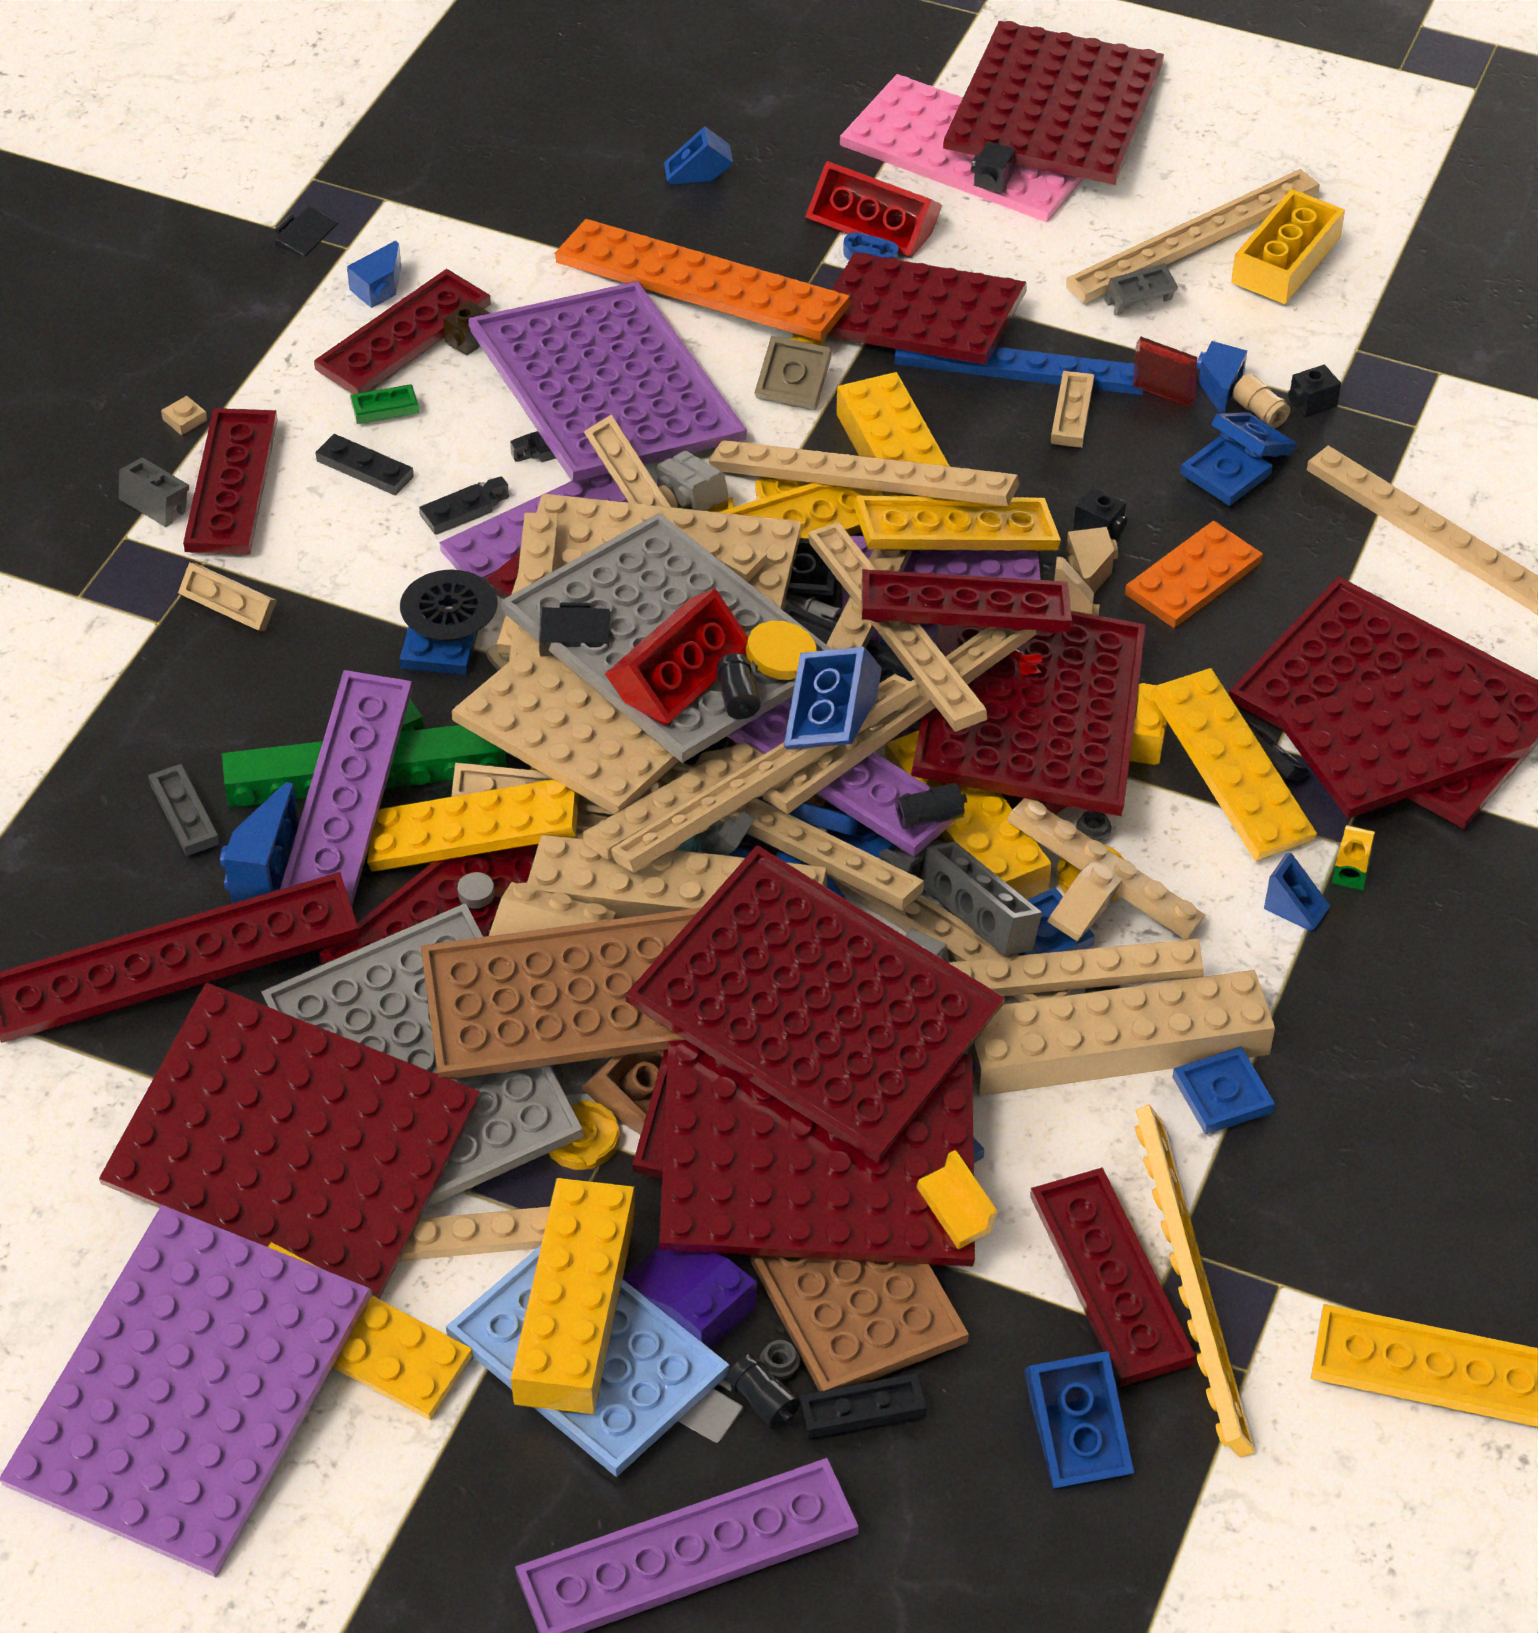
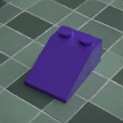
[623,1246,756,1349]

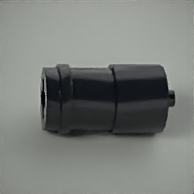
[716,653,761,720]
[895,782,967,829]
[727,1354,800,1429]

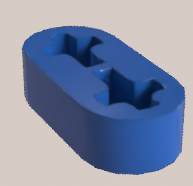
[843,232,899,260]
[791,801,859,836]

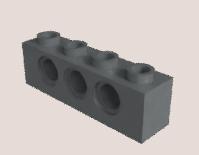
[920,841,1042,956]

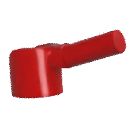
[1010,649,1043,676]

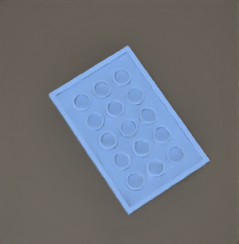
[446,1245,730,1477]

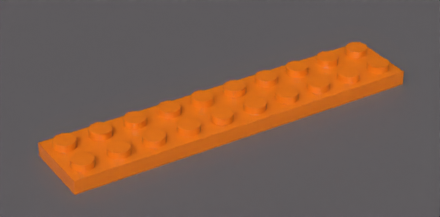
[555,219,851,342]

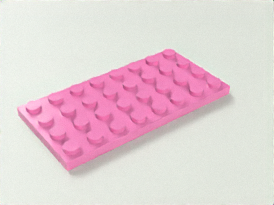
[840,74,1083,222]

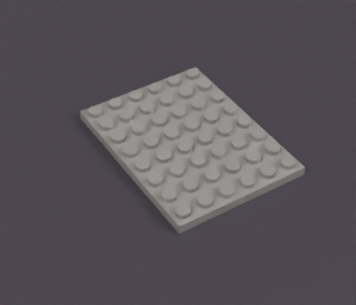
[501,513,832,763]
[261,903,584,1208]

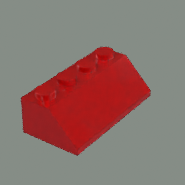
[805,161,943,257]
[605,588,749,725]

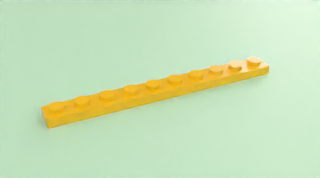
[1135,1104,1255,1458]

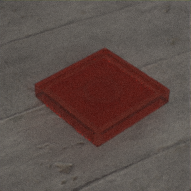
[1133,336,1197,406]

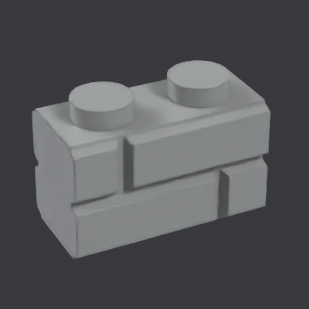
[657,450,729,511]

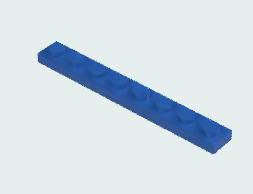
[895,347,1147,395]

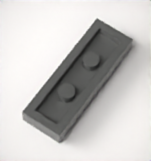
[148,764,220,856]
[700,811,755,856]

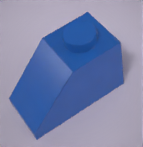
[664,126,733,184]
[347,240,402,308]
[1196,341,1247,413]

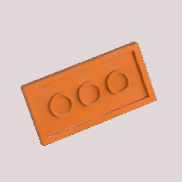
[1125,520,1263,629]

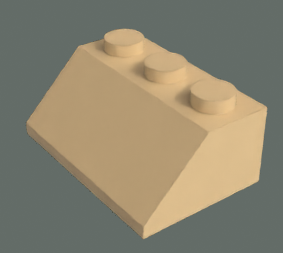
[489,882,616,936]

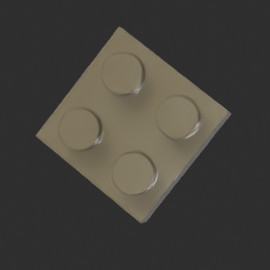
[754,336,833,410]

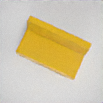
[917,1150,997,1249]

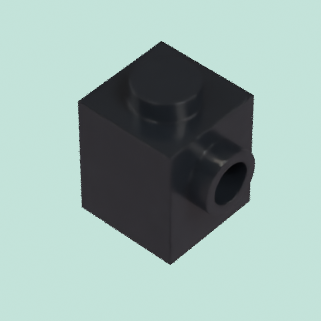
[971,141,1015,193]
[1288,364,1341,417]
[1073,487,1127,540]

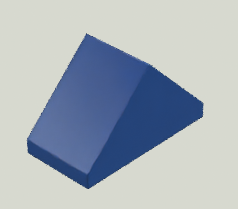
[1264,852,1330,931]

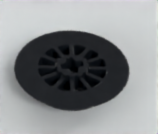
[400,569,498,641]

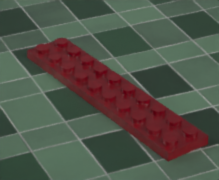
[0,872,360,1043]

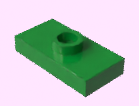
[350,384,419,424]

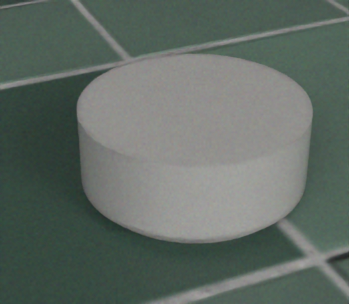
[457,872,494,908]

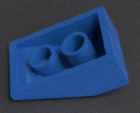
[784,647,882,749]
[220,782,299,903]
[1024,1351,1134,1489]

